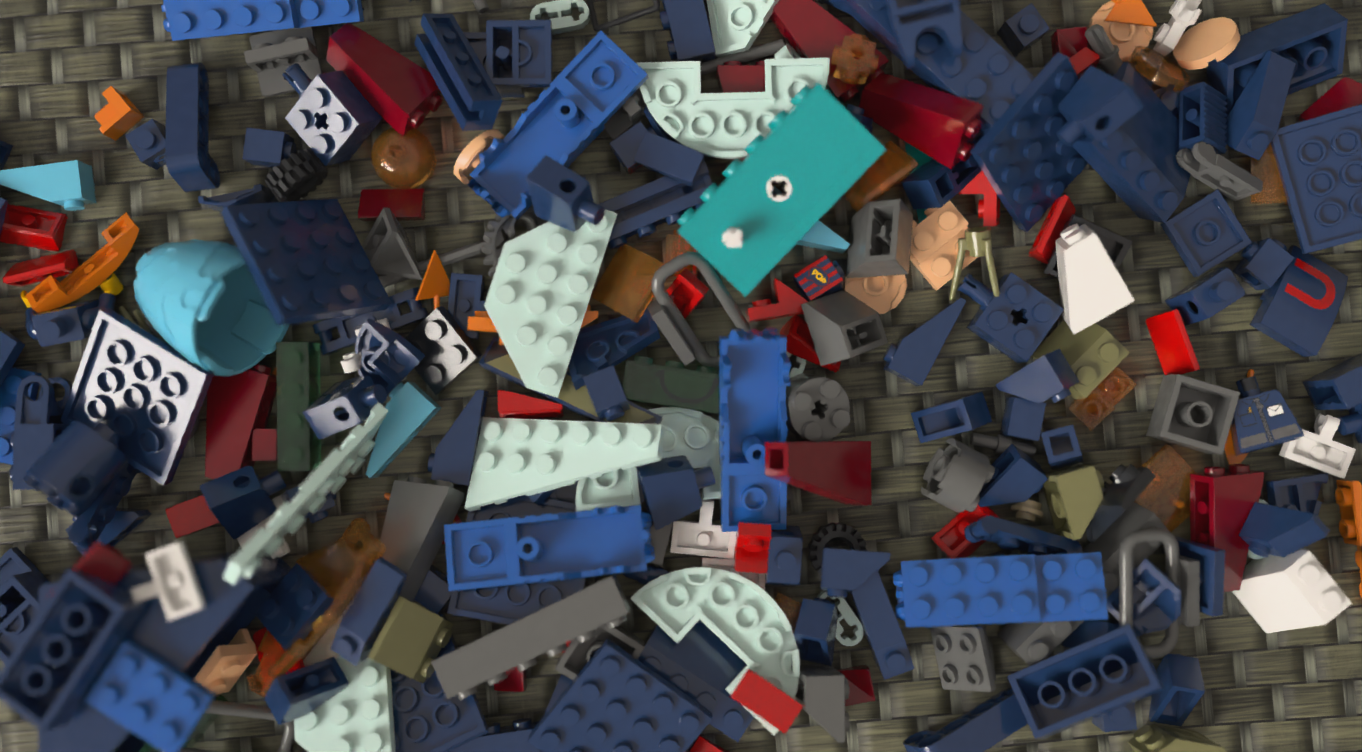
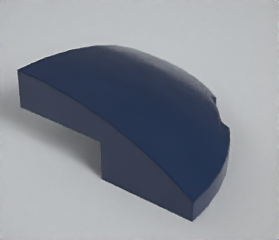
[355,319,425,396]

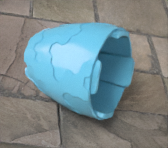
[133,239,289,376]

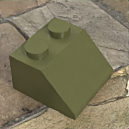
[1031,320,1130,399]
[1042,464,1104,540]
[368,596,453,683]
[1128,724,1226,752]

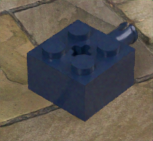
[282,63,382,166]
[957,272,1064,363]

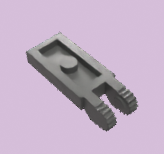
[1176,141,1263,201]

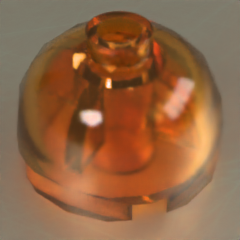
[371,127,436,189]

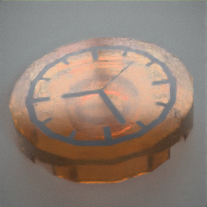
[1129,46,1191,92]

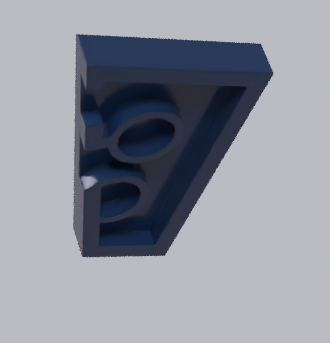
[568,308,661,390]

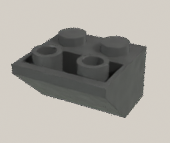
[846,199,913,278]
[801,290,888,366]
[795,664,850,743]

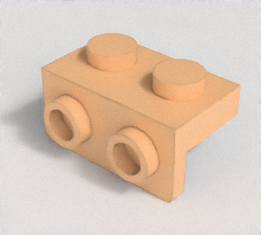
[194,628,257,695]

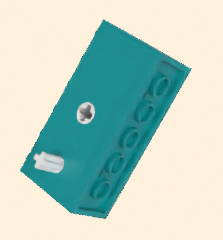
[677,83,886,296]

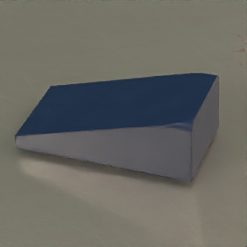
[633,132,705,187]

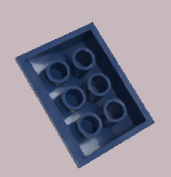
[1072,62,1191,223]
[637,620,754,742]

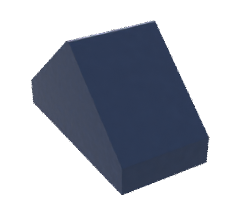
[38,551,292,752]

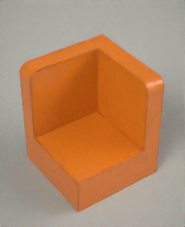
[95,86,144,141]

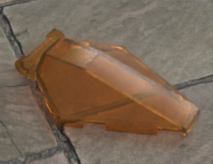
[247,518,386,695]

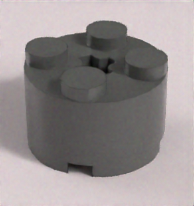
[786,373,851,442]
[921,438,995,513]

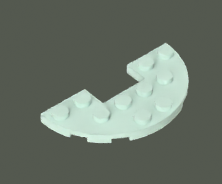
[636,58,830,159]
[575,407,721,512]
[630,567,800,736]

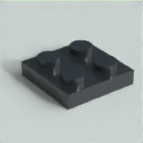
[405,306,482,395]

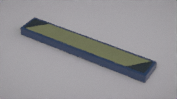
[479,336,663,424]

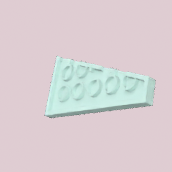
[223,403,388,585]
[465,417,666,512]

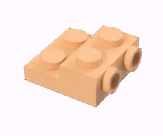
[910,200,978,291]

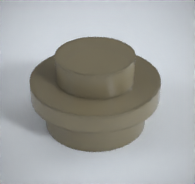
[1010,499,1043,522]

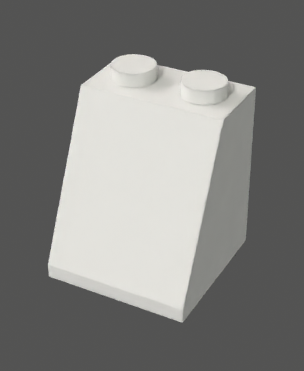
[1055,224,1134,334]
[1232,549,1352,633]

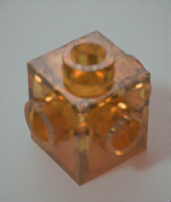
[830,34,879,85]

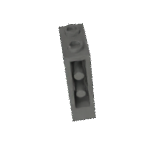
[374,477,465,602]

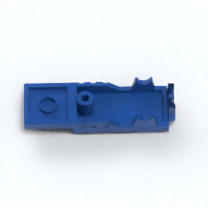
[161,0,364,41]
[467,31,649,220]
[719,328,791,532]
[444,505,655,591]
[893,552,1108,628]

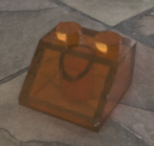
[843,140,918,212]

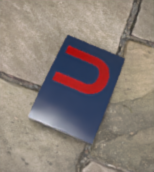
[1249,245,1348,357]

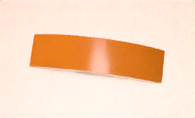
[25,213,139,313]

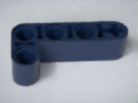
[165,62,220,192]
[903,687,1028,752]

